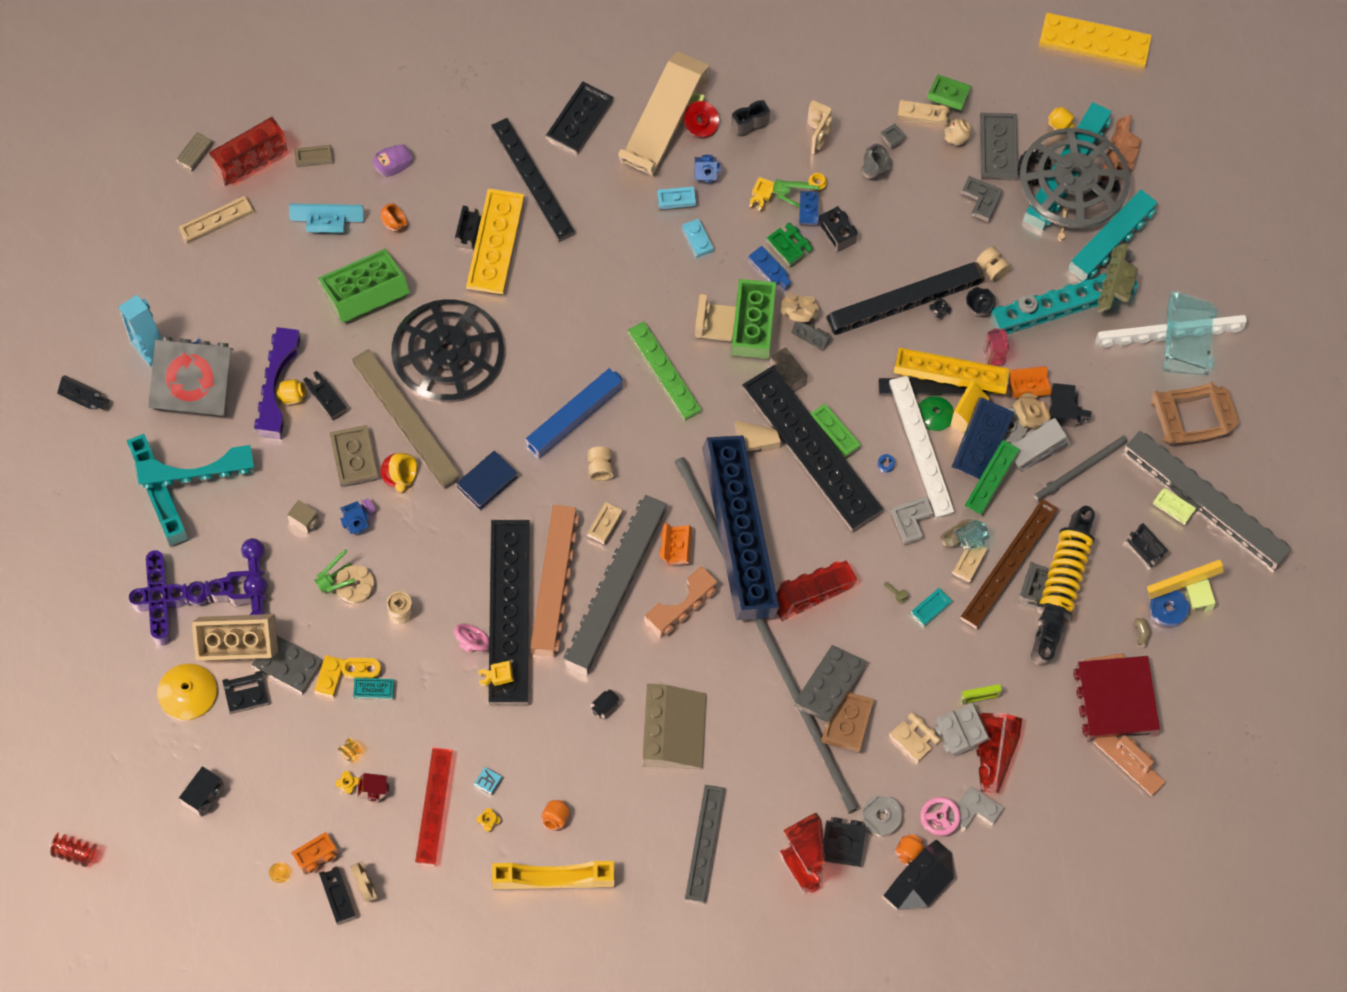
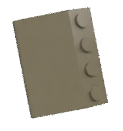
[642,684,706,770]

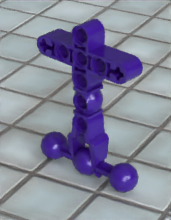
[128,538,268,646]

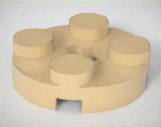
[780,293,819,322]
[1013,393,1050,429]
[335,565,374,604]
[350,861,377,903]

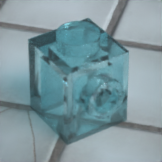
[954,520,990,550]

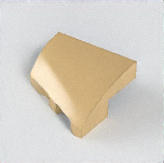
[735,421,781,452]

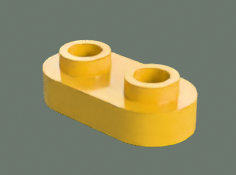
[341,658,381,679]

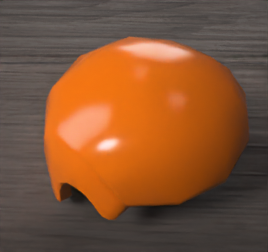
[380,203,407,231]

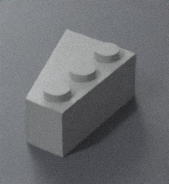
[1011,418,1072,472]

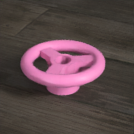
[454,623,489,652]
[920,797,960,836]

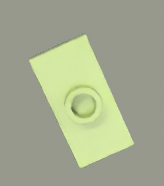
[1153,488,1196,525]

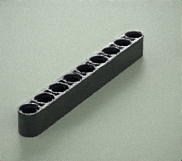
[826,262,985,335]

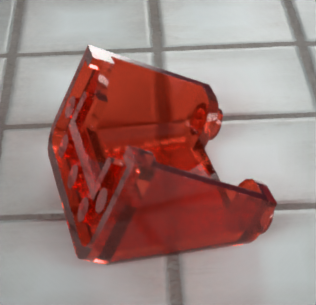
[779,813,826,894]

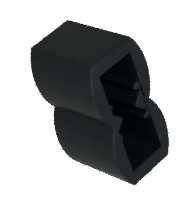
[731,100,770,135]

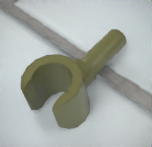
[884,582,908,603]

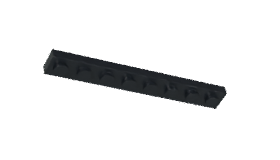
[491,118,575,242]

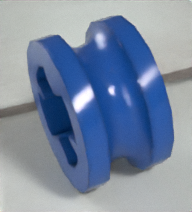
[877,454,895,473]

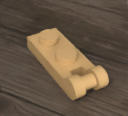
[897,100,950,126]

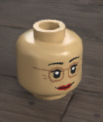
[944,118,972,146]

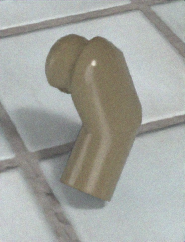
[1133,618,1151,647]

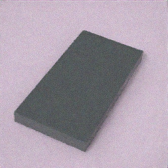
[980,113,1018,180]

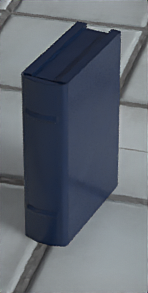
[456,450,518,510]

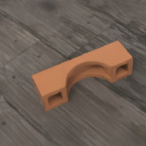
[644,566,717,638]

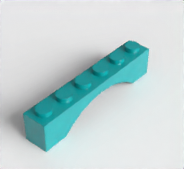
[126,434,188,547]
[134,445,254,489]

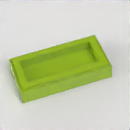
[960,684,1002,704]

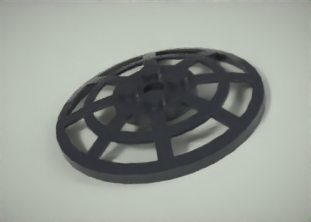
[391,299,504,403]

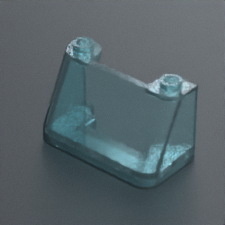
[1162,291,1217,375]

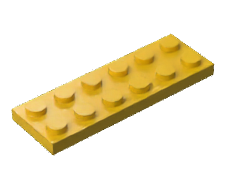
[1039,12,1152,69]
[466,189,524,295]
[894,347,1010,394]

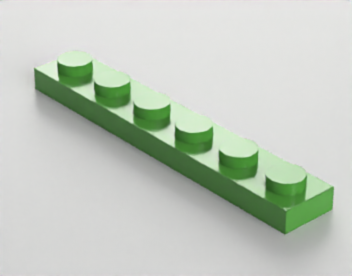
[628,321,701,421]

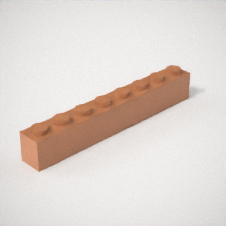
[530,505,579,658]

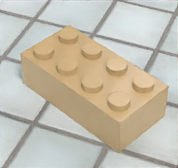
[192,614,278,660]

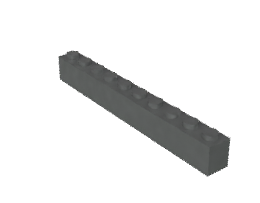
[1123,431,1291,572]
[563,494,667,675]

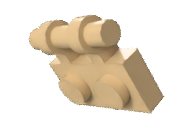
[889,712,941,763]

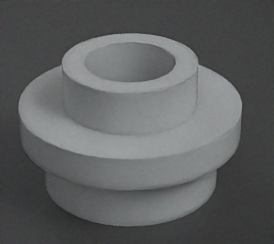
[1018,295,1037,313]

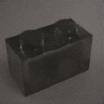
[770,347,808,392]

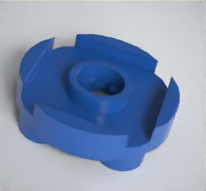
[1149,590,1189,627]

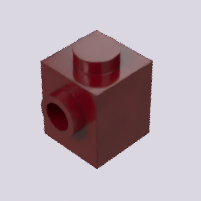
[357,773,389,802]

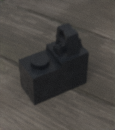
[1049,383,1092,428]

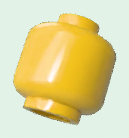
[1047,106,1075,130]
[276,379,306,405]

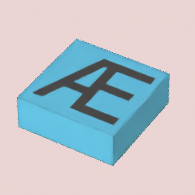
[474,767,502,795]

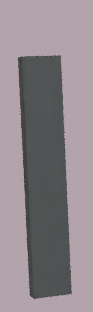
[685,785,725,904]

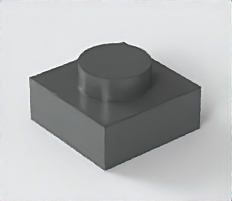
[880,123,906,149]

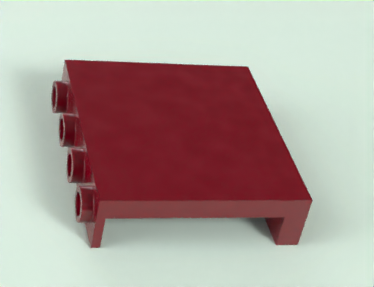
[1073,656,1160,742]

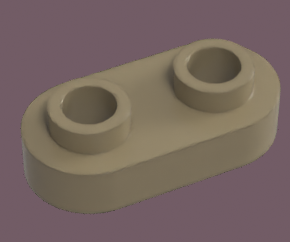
[940,519,976,548]

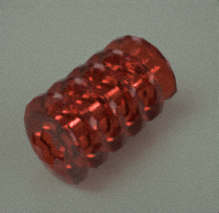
[50,832,97,867]

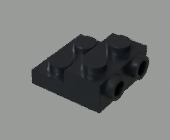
[821,817,866,867]

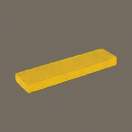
[1147,560,1224,600]

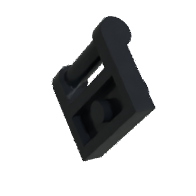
[222,671,269,715]

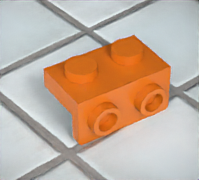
[1009,366,1051,398]
[659,523,693,566]
[291,832,339,874]

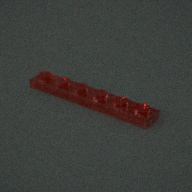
[415,748,453,867]

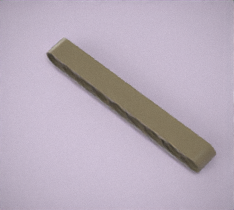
[352,349,459,488]

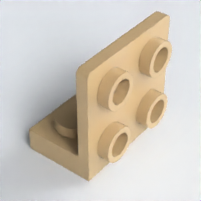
[807,100,833,154]
[695,294,736,342]

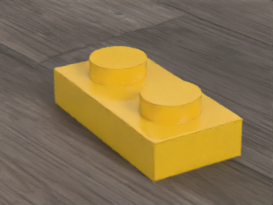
[314,655,344,698]

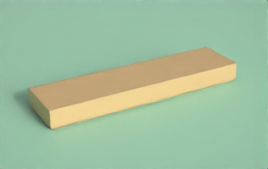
[178,196,254,244]

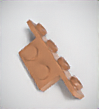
[1100,115,1142,181]
[1094,735,1165,796]

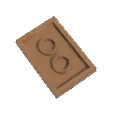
[821,693,874,753]

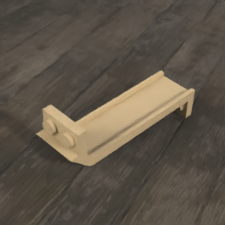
[618,51,710,177]

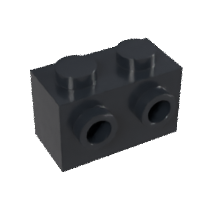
[179,766,224,817]

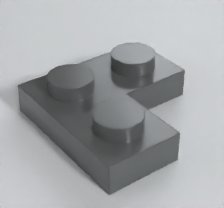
[961,176,1003,222]

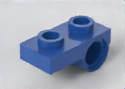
[799,191,819,225]

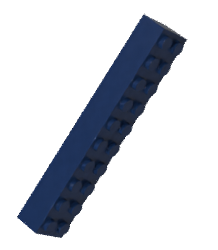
[702,435,779,620]

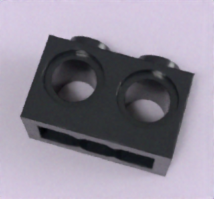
[818,206,858,252]

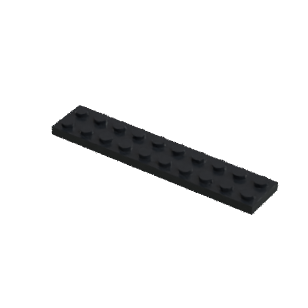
[742,366,883,532]
[488,520,530,705]

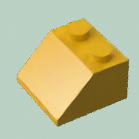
[950,381,989,433]

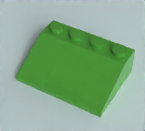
[318,249,410,323]

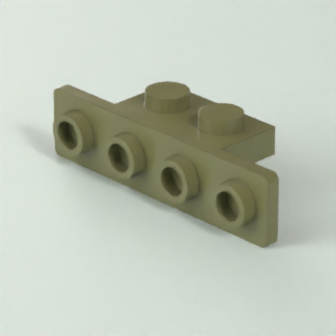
[1097,243,1138,312]

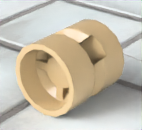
[976,246,1011,282]
[587,447,613,481]
[386,591,413,624]

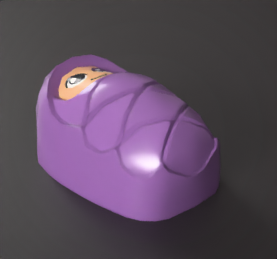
[373,144,412,177]

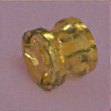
[337,738,363,763]

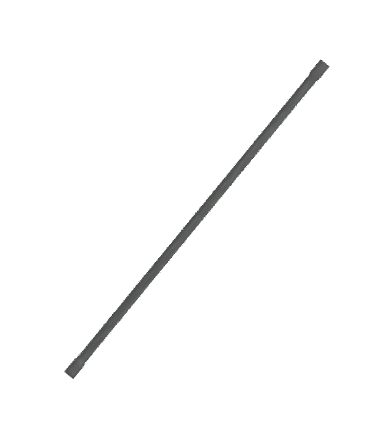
[674,457,859,814]

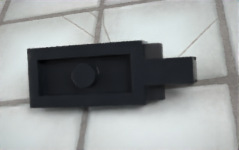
[57,375,110,410]

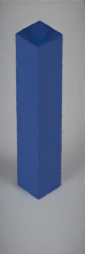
[525,368,622,459]

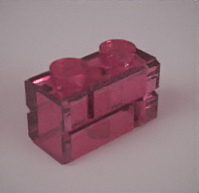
[983,328,1009,366]

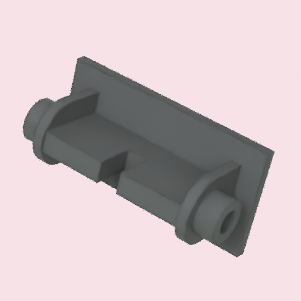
[791,321,832,351]

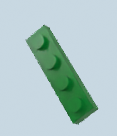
[964,440,1020,516]

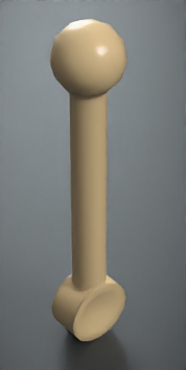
[1057,206,1070,241]

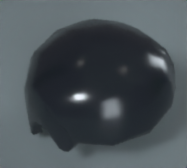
[966,287,996,316]

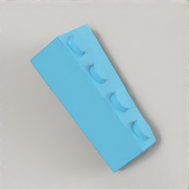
[118,294,161,367]

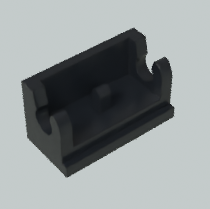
[455,205,482,250]
[1125,523,1169,569]

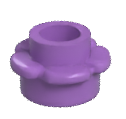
[361,498,376,516]

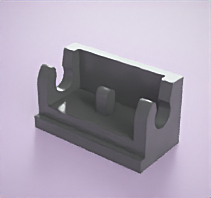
[1018,562,1048,609]

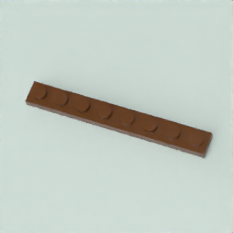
[960,498,1059,629]

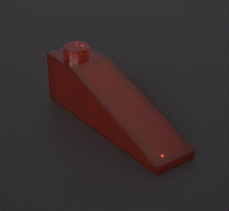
[976,712,1022,793]

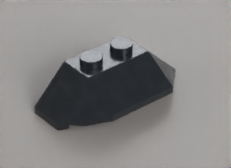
[883,839,954,910]

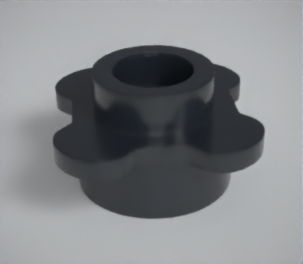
[929,299,951,319]

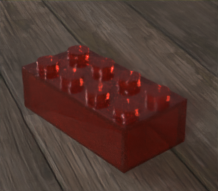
[209,117,288,186]

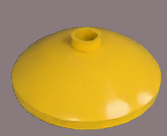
[157,663,217,720]

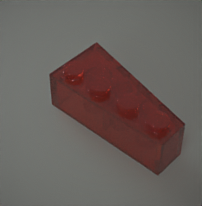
[776,560,858,622]

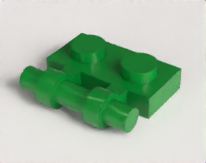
[766,222,814,267]

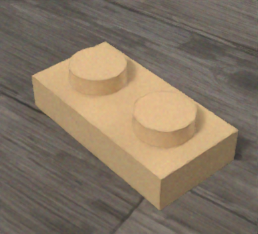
[587,502,623,544]
[952,540,987,583]

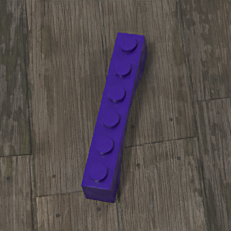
[254,327,301,440]

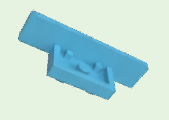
[289,203,364,233]

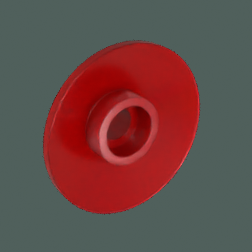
[684,101,719,137]

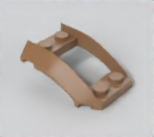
[1151,382,1240,443]

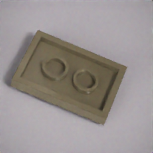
[330,425,378,486]

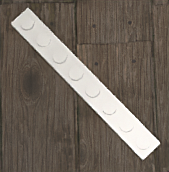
[1096,315,1247,348]
[889,375,954,519]

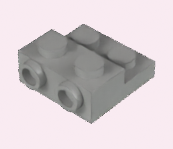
[935,703,990,756]

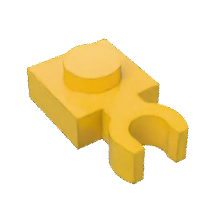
[750,177,774,211]
[478,661,514,686]

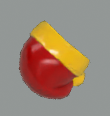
[381,452,417,493]

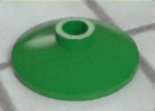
[918,396,954,431]

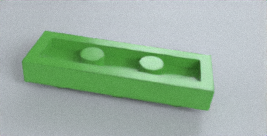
[810,403,861,458]

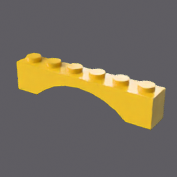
[492,861,614,889]

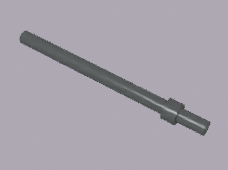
[1034,435,1128,501]

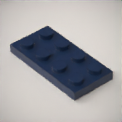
[951,397,1014,480]

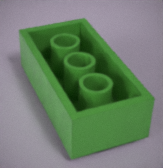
[731,279,776,359]

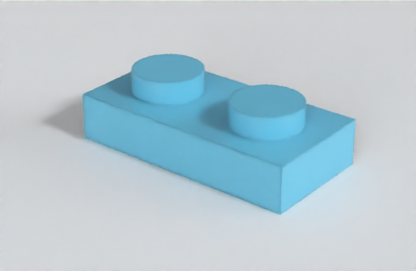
[657,186,696,209]
[682,218,714,258]

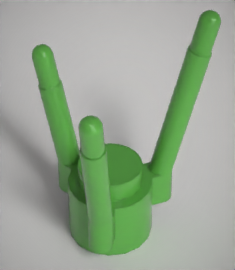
[773,179,820,208]
[314,549,355,593]

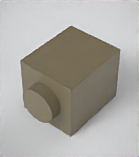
[287,500,319,534]

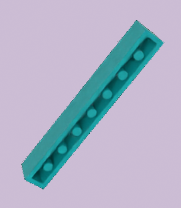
[1023,102,1112,231]

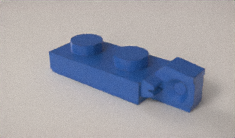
[748,246,791,291]

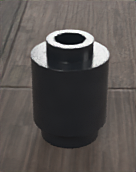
[591,689,620,718]

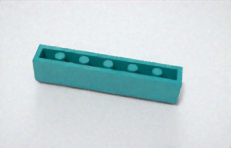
[1068,189,1158,280]

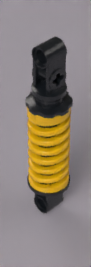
[1030,506,1095,665]

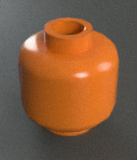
[541,800,570,830]
[895,834,925,865]

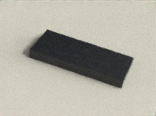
[545,81,614,155]

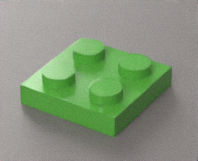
[927,74,971,110]

